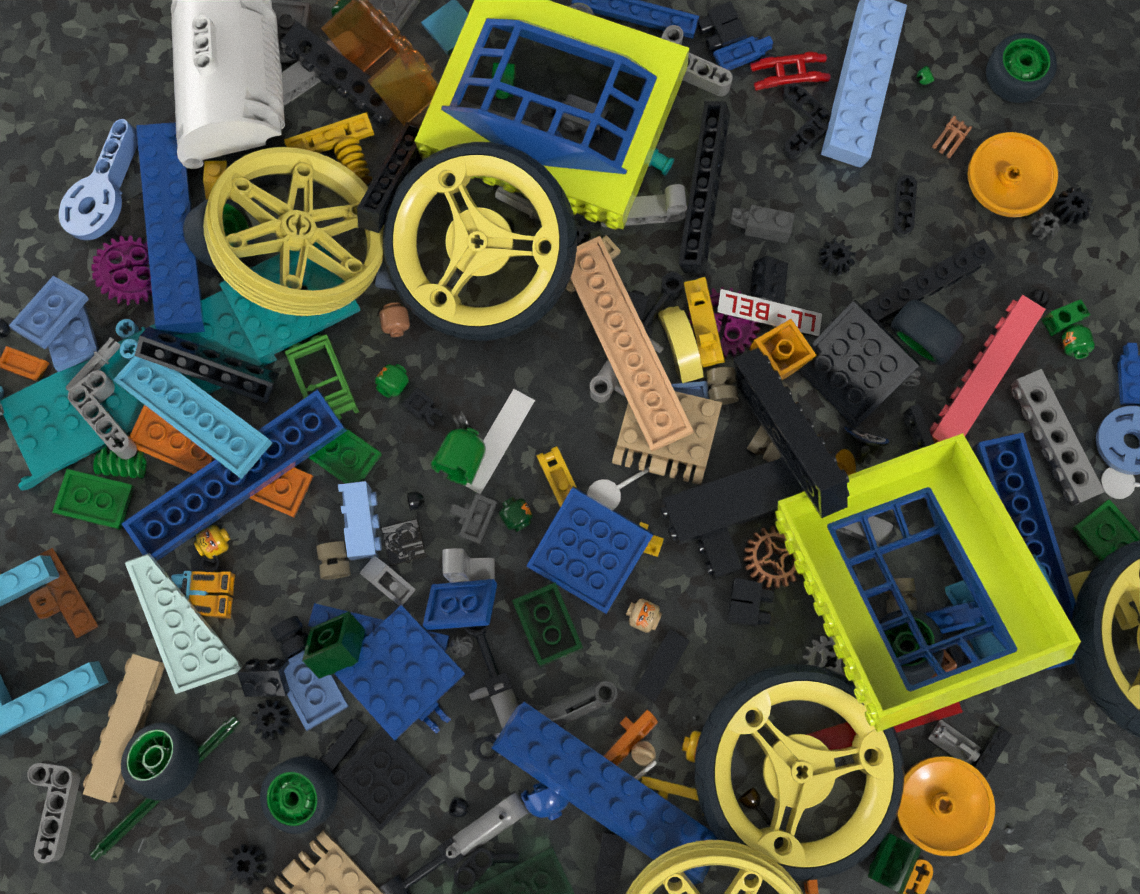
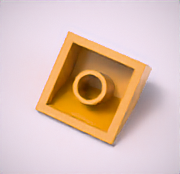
[749,319,816,380]

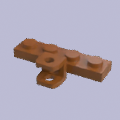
[29,548,98,639]

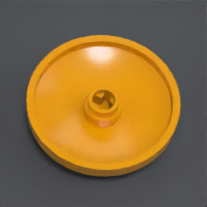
[968,132,1058,217]
[897,756,995,856]

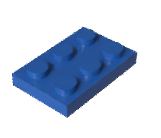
[423,579,497,630]

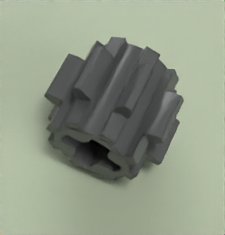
[1031,212,1061,240]

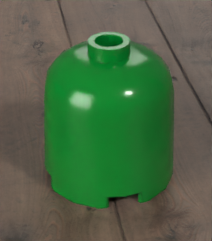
[431,428,486,486]

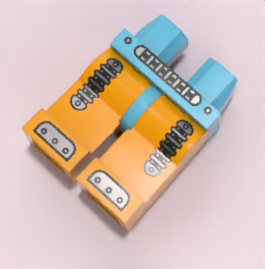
[171,571,235,619]

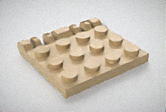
[612,391,722,485]
[263,830,382,894]

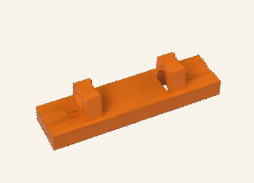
[603,710,658,766]

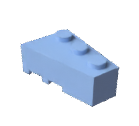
[338,481,382,560]

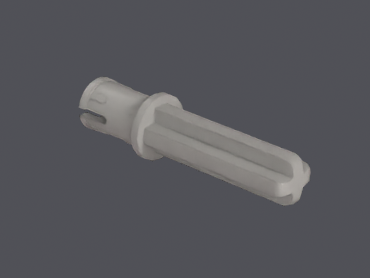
[495,186,540,221]
[66,337,121,391]

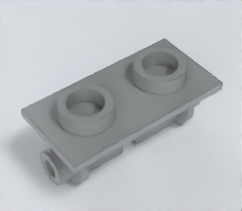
[928,719,981,764]

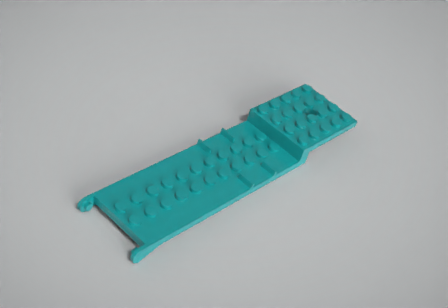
[0,242,361,490]

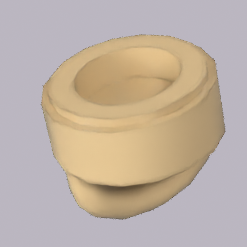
[631,741,656,767]

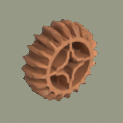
[743,526,802,589]

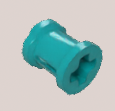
[649,148,675,176]

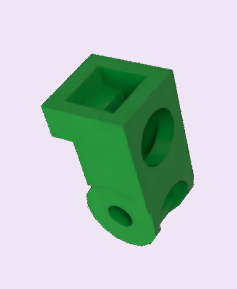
[1041,299,1091,337]

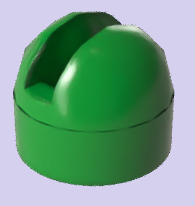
[917,66,935,85]

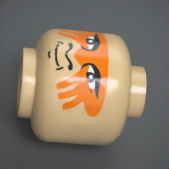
[626,598,662,633]

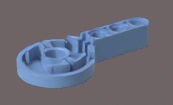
[59,119,138,240]
[1096,406,1140,475]

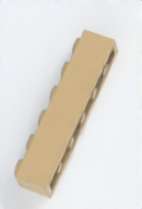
[83,654,165,803]

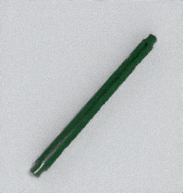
[89,715,241,861]

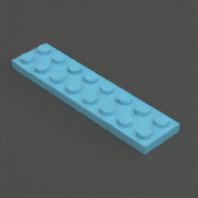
[113,356,272,479]

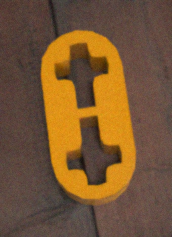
[899,859,933,894]

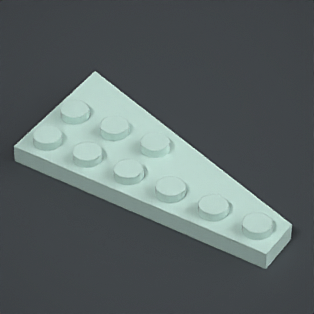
[125,553,243,694]

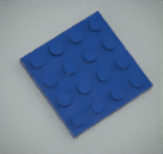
[526,486,654,614]
[334,605,465,740]

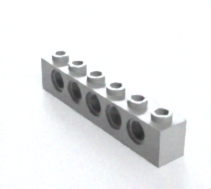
[1011,369,1105,506]

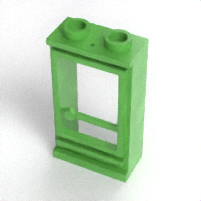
[285,334,359,419]

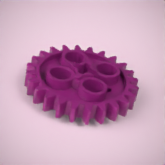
[91,236,152,305]
[688,287,760,359]

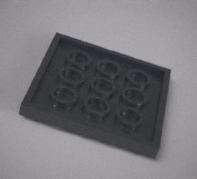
[798,300,921,428]

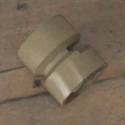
[706,367,739,405]
[747,425,780,462]
[317,541,351,580]
[884,578,918,614]

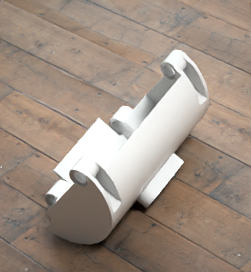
[171,0,285,169]

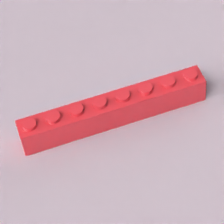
[929,295,1046,444]

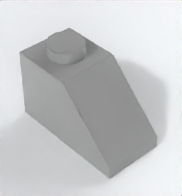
[360,555,416,606]

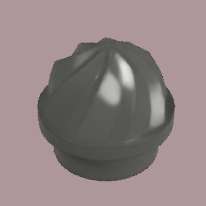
[449,633,473,657]

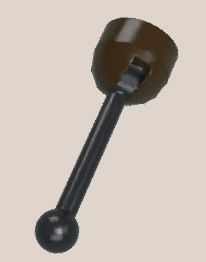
[739,787,783,841]

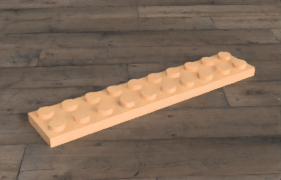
[570,236,694,452]

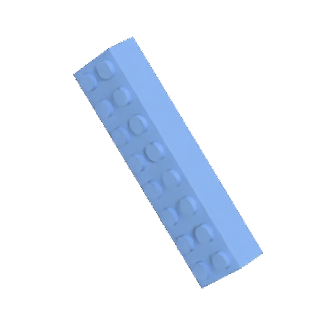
[821,0,907,168]

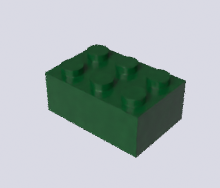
[512,582,583,668]

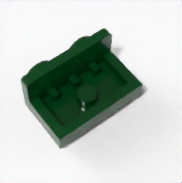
[868,833,922,894]

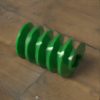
[93,446,147,479]

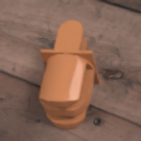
[932,115,972,158]

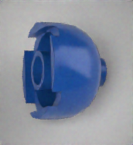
[521,782,569,820]

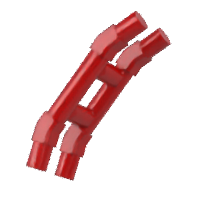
[750,52,831,91]

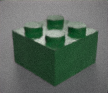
[302,611,365,679]

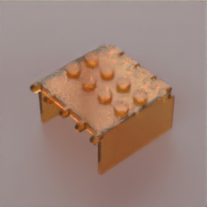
[321,0,438,126]

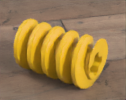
[334,137,373,185]

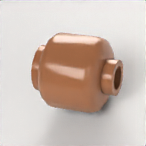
[379,303,410,337]

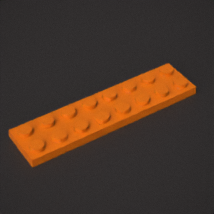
[129,405,314,518]

